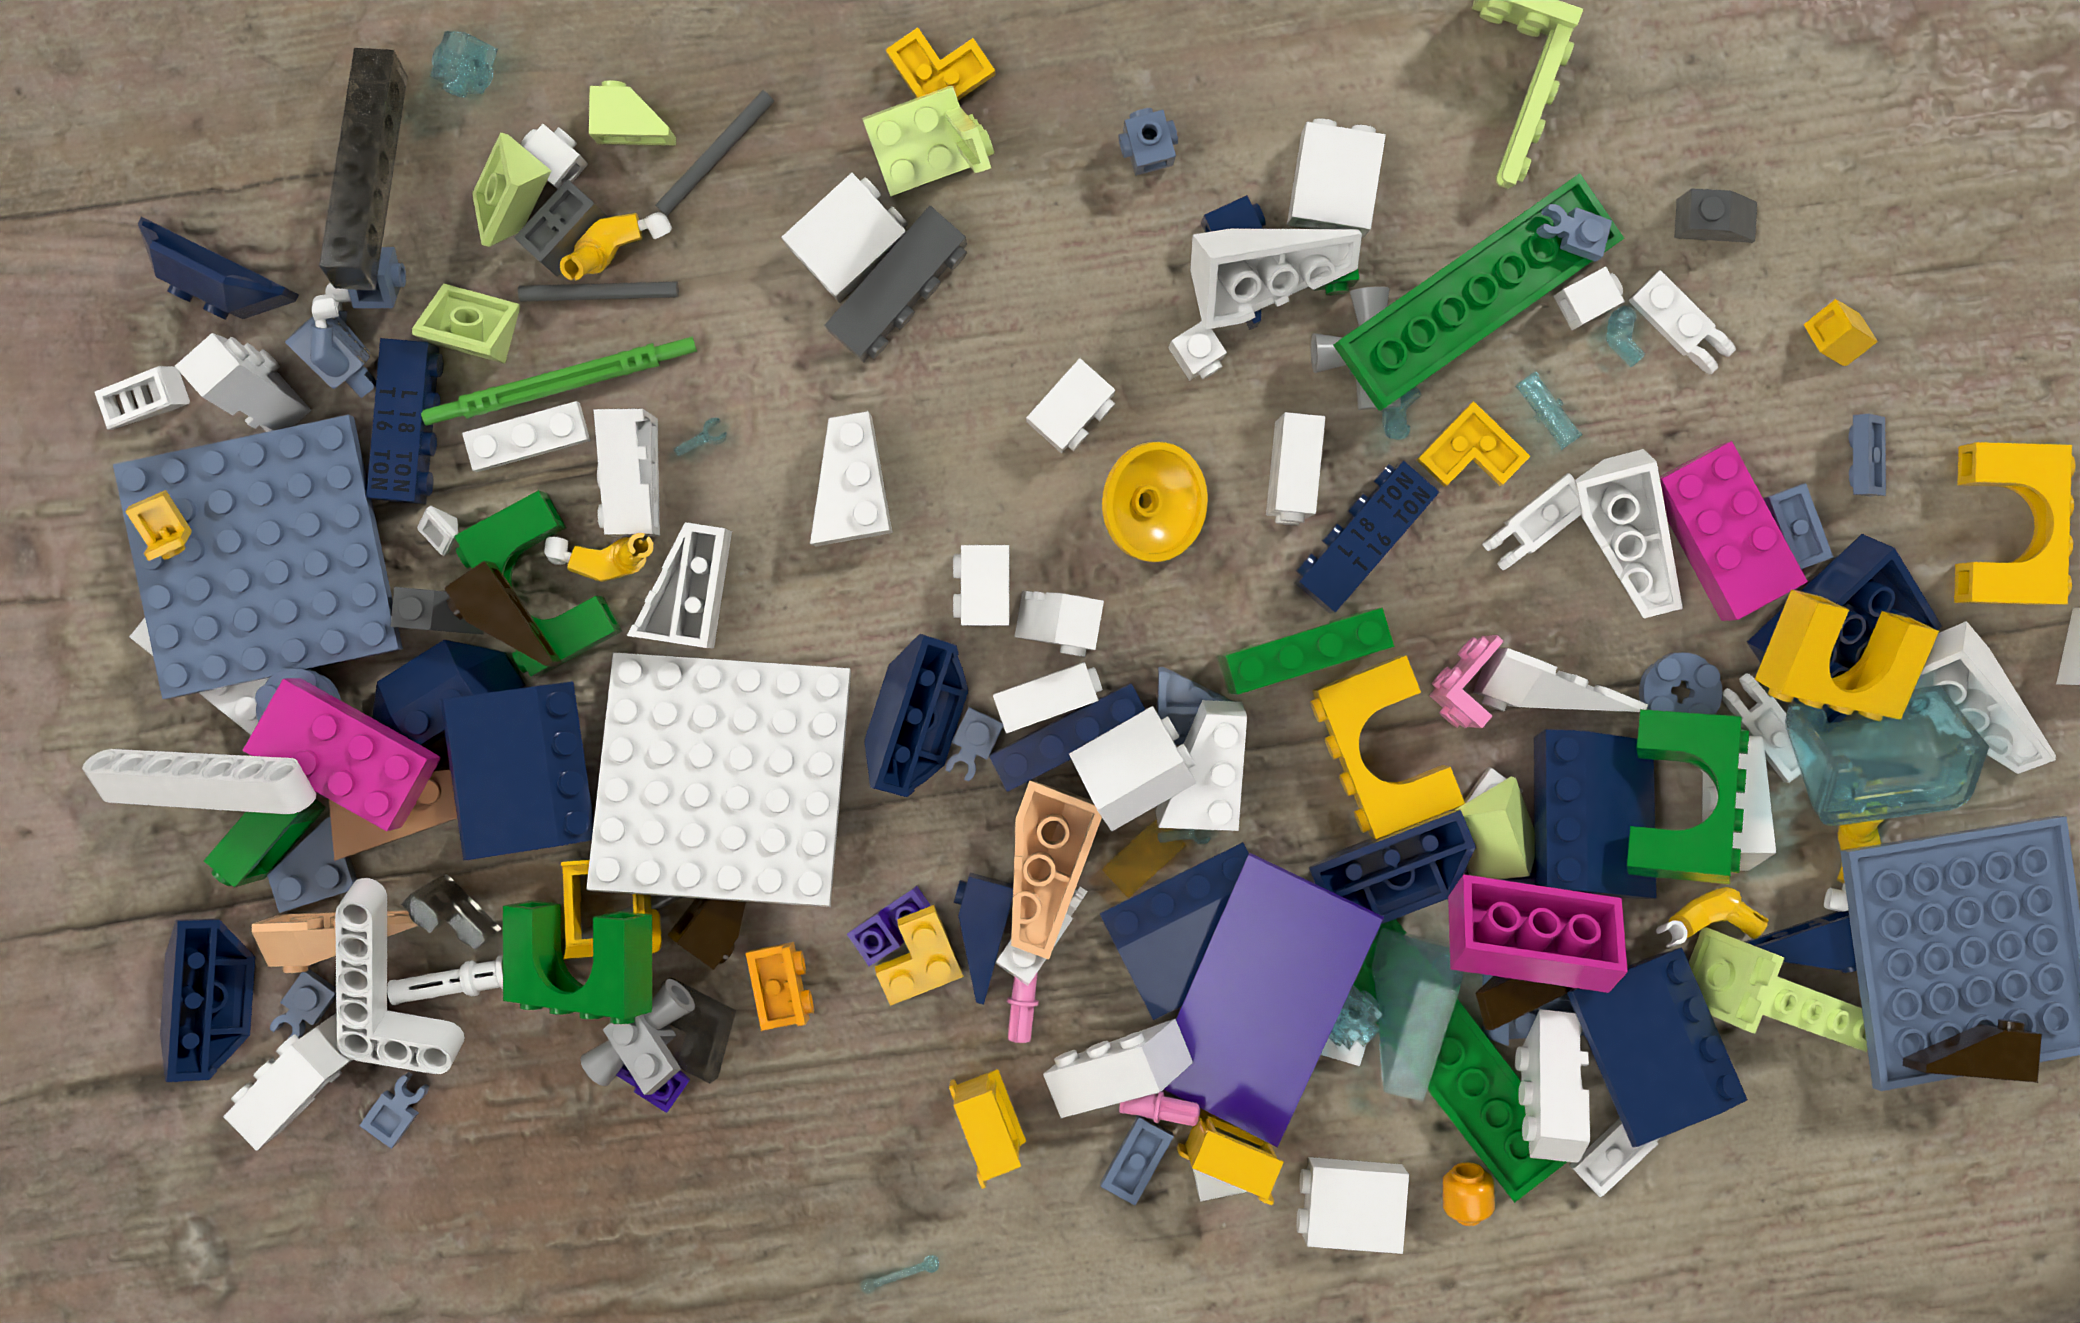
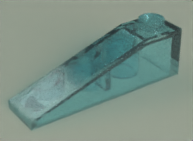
[1372,927,1464,1101]

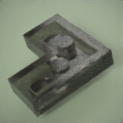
[401,873,501,950]
[661,977,736,1084]

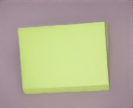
[472,132,551,247]
[412,283,520,364]
[1456,776,1535,880]

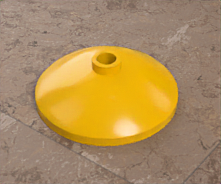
[1102,442,1208,562]

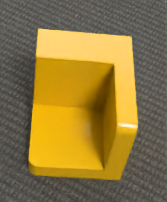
[1803,299,1878,366]

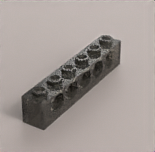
[319,48,408,291]

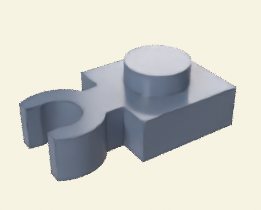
[1536,204,1612,262]
[946,707,1003,781]
[270,968,336,1039]
[359,1072,429,1149]

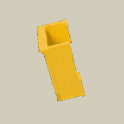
[561,860,662,959]
[949,1069,1026,1189]
[1177,1108,1284,1205]

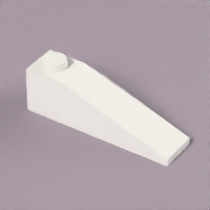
[1190,229,1362,330]
[1575,449,1683,618]
[1908,621,2056,774]
[1473,648,1648,712]

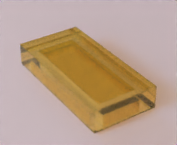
[1101,817,1186,899]

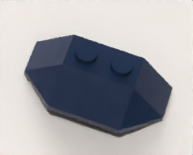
[138,217,299,320]
[864,634,969,797]
[372,639,526,748]
[1309,809,1476,924]
[160,919,255,1082]

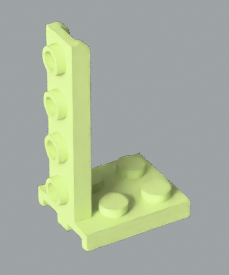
[1472,0,1583,189]
[862,85,994,196]
[1689,927,1868,1052]

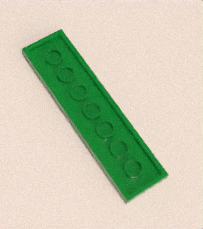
[1333,173,1625,412]
[1351,919,1567,1203]

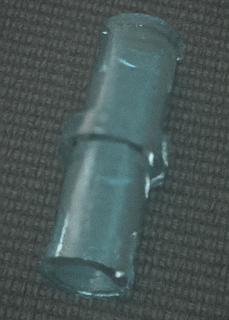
[1515,371,1582,450]

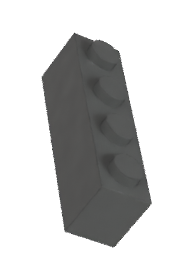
[824,206,967,363]

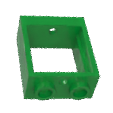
[204,799,327,888]

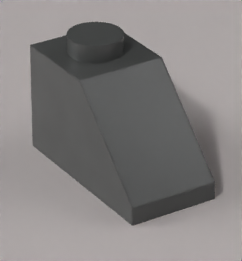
[1674,188,1757,243]
[391,587,484,635]

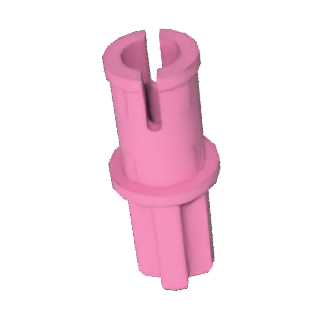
[1007,972,1039,1043]
[1119,1092,1200,1126]

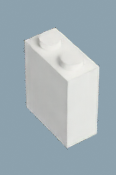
[1287,119,1386,237]
[782,173,908,303]
[1266,412,1325,525]
[993,662,1103,733]
[1069,706,1196,831]
[1297,1157,1409,1254]

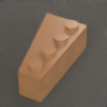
[329,768,457,861]

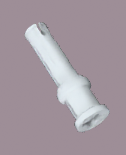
[387,955,503,1005]

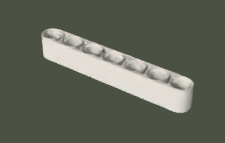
[82,749,316,814]

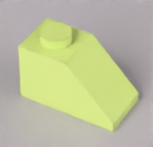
[589,80,676,145]

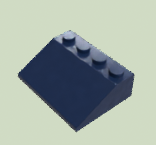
[1747,534,1942,734]
[440,681,594,860]
[1534,729,1657,899]
[1100,842,1249,1020]
[1568,947,1748,1148]

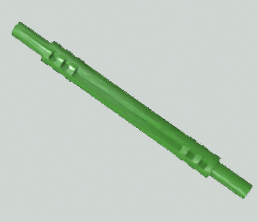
[421,336,697,426]

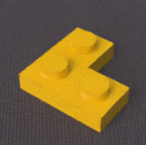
[885,28,996,100]
[1416,401,1530,487]
[875,905,964,1006]

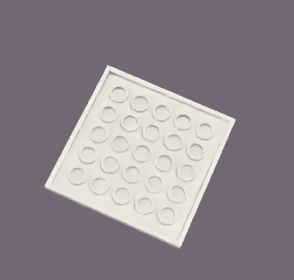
[586,653,851,907]

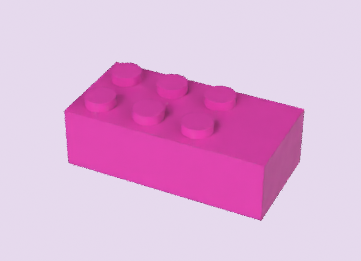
[1659,441,1808,621]
[242,678,441,831]
[1448,874,1628,993]

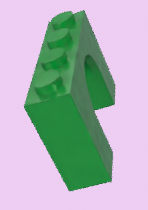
[454,490,623,677]
[1217,607,1395,695]
[1627,709,1749,884]
[503,900,652,1024]

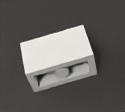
[1026,358,1115,453]
[953,545,1009,626]

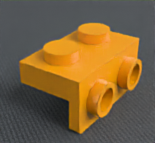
[745,942,814,1031]

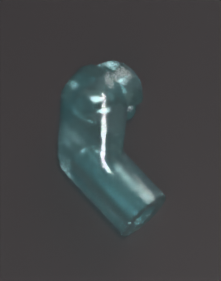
[1606,306,1646,367]
[1382,386,1422,440]

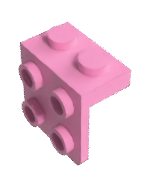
[1429,635,1503,728]

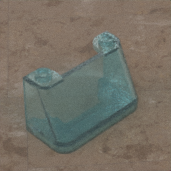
[1785,685,1990,826]

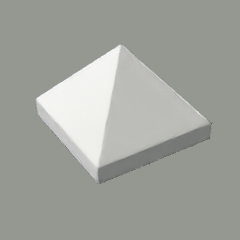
[417,506,458,556]

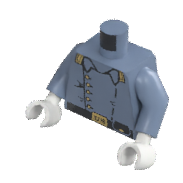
[285,280,376,398]

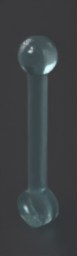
[860,1255,939,1294]

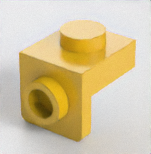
[125,490,192,561]

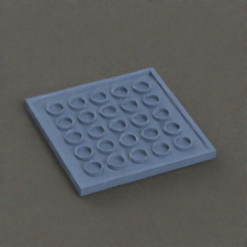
[113,415,403,699]
[1840,816,2080,1091]

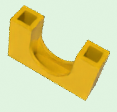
[1954,442,2076,605]
[1754,589,1939,721]
[1310,655,1465,839]

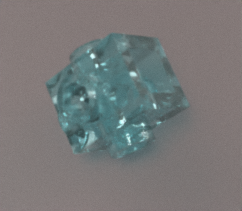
[430,31,498,98]
[1329,985,1383,1050]

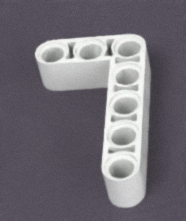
[335,878,465,1074]

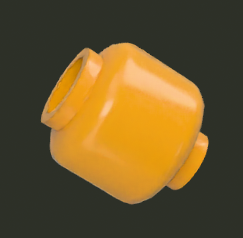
[1443,1162,1495,1226]

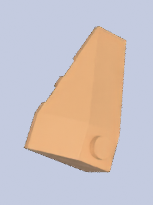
[1011,781,1102,960]
[252,909,439,973]

